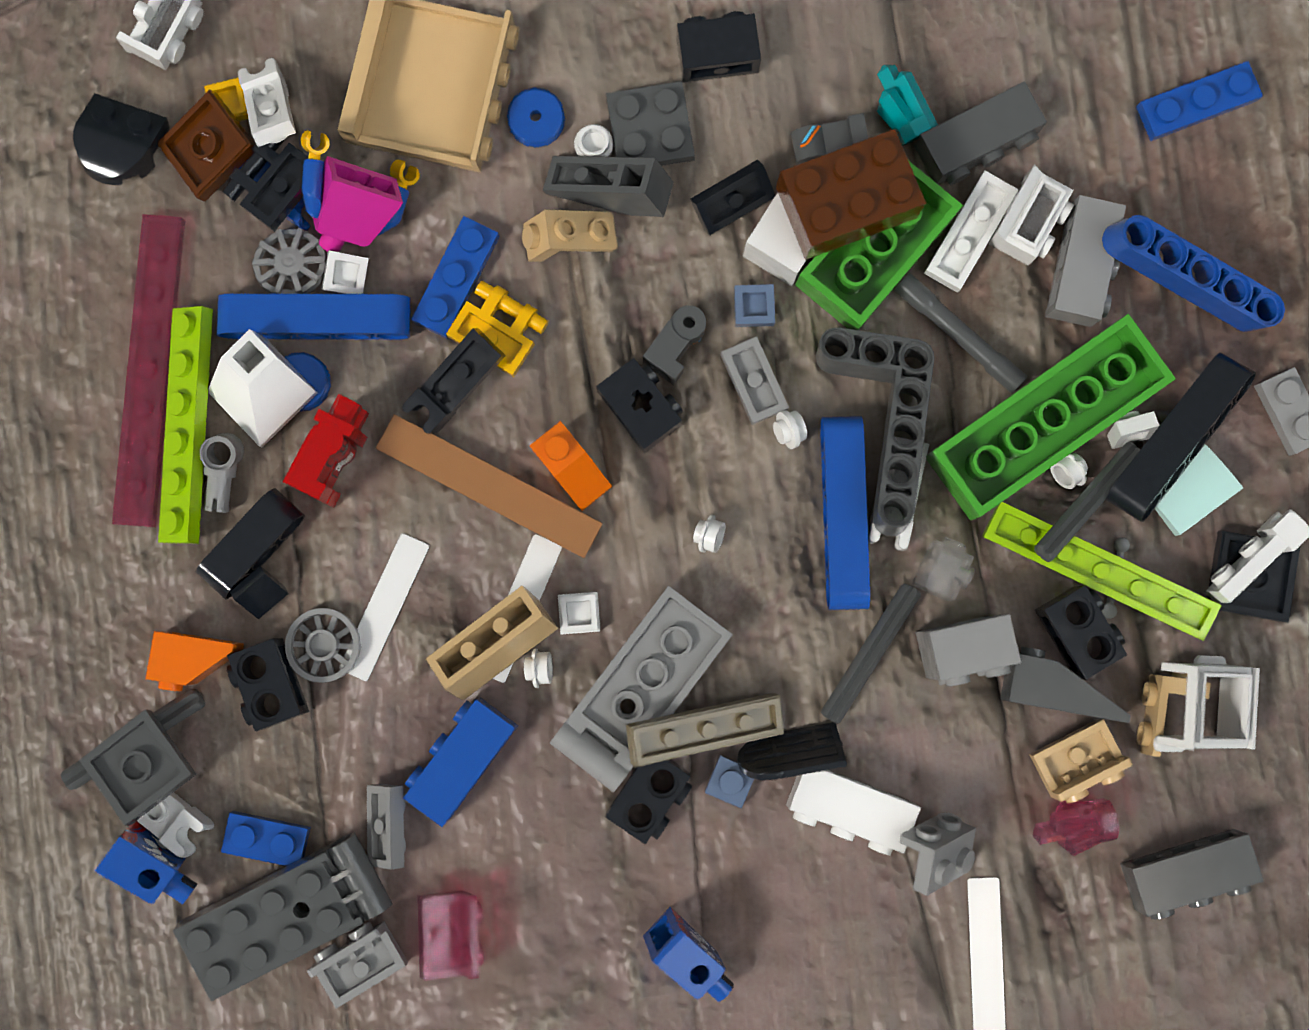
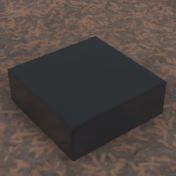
[230,566,289,620]

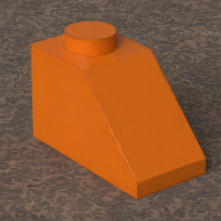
[530,421,612,511]
[145,631,244,691]

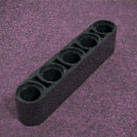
[1107,352,1256,522]

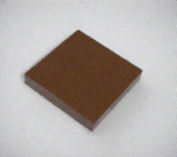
[157,89,255,202]

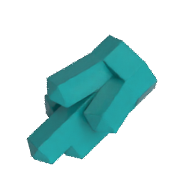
[876,64,938,146]

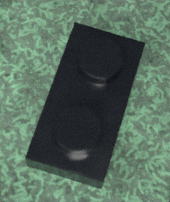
[690,160,776,236]

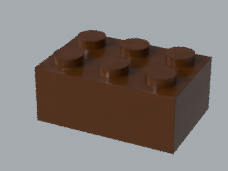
[776,129,926,260]

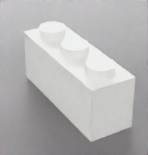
[786,770,921,856]

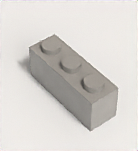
[1045,195,1126,327]

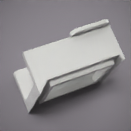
[1153,655,1260,752]

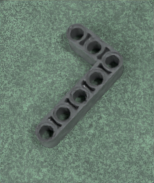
[816,327,934,536]

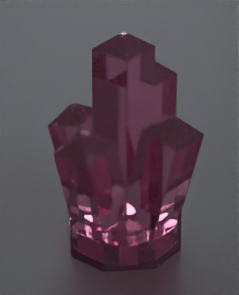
[1033,798,1120,857]

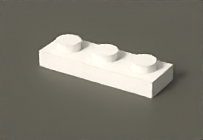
[924,171,1018,293]

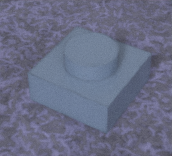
[734,284,775,327]
[704,755,754,809]

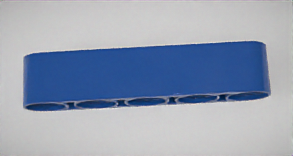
[1102,215,1285,332]
[217,294,410,340]
[820,416,870,610]

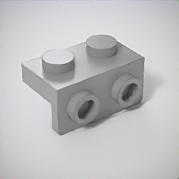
[900,813,976,896]
[307,921,408,1009]

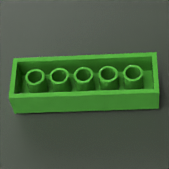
[926,314,1176,521]

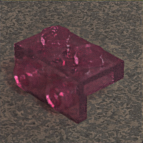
[417,890,484,981]

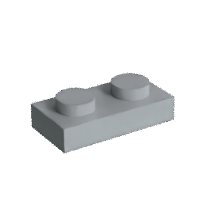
[720,336,789,425]
[1254,367,1309,456]
[367,784,406,870]

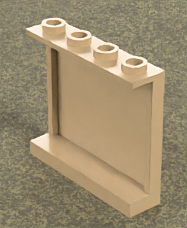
[338,0,519,172]

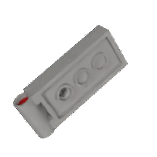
[549,586,733,793]

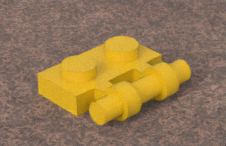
[446,280,549,377]

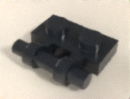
[222,140,308,232]

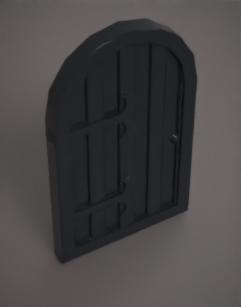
[737,722,847,781]

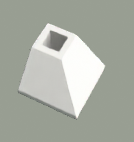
[208,329,318,448]

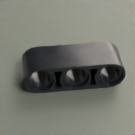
[196,488,305,600]

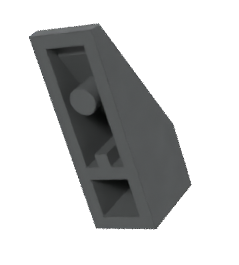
[543,156,674,217]
[1000,647,1131,723]

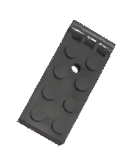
[172,832,392,1002]

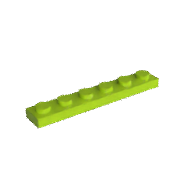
[158,306,213,544]
[982,502,1222,641]

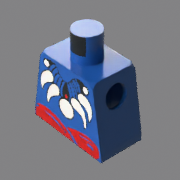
[95,821,197,905]
[643,907,734,1002]

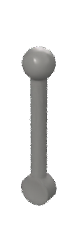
[1101,537,1130,619]

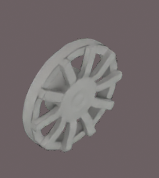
[252,228,327,294]
[285,608,361,683]

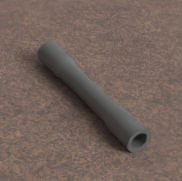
[894,273,1028,394]

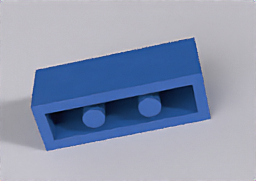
[403,697,518,827]

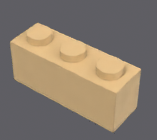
[426,585,558,700]

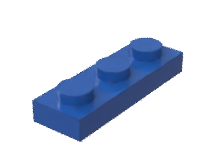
[1136,61,1263,142]
[411,216,500,339]

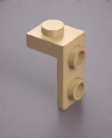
[522,210,618,262]
[1137,672,1211,757]

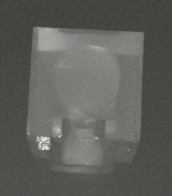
[912,537,975,601]

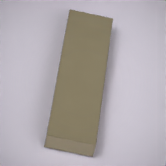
[626,693,784,767]

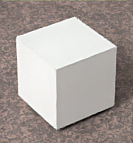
[743,193,809,286]

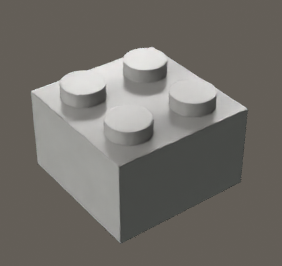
[915,614,1021,687]

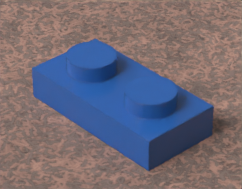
[221,811,311,866]

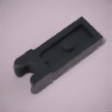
[402,328,506,434]

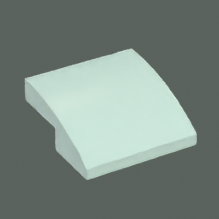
[1155,444,1243,536]

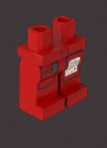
[282,394,369,508]

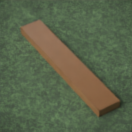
[375,414,603,559]

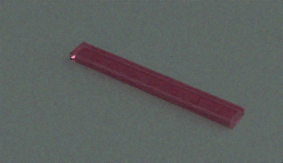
[112,214,185,528]

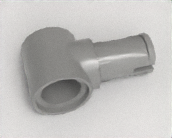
[199,433,244,513]

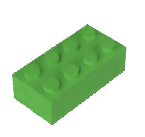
[795,160,963,330]

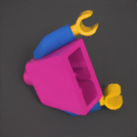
[301,130,420,252]

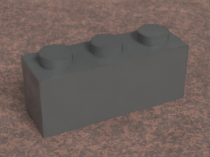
[914,81,1047,185]
[1120,829,1264,920]

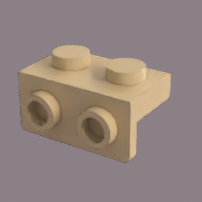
[1029,718,1133,804]

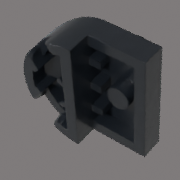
[73,93,170,185]

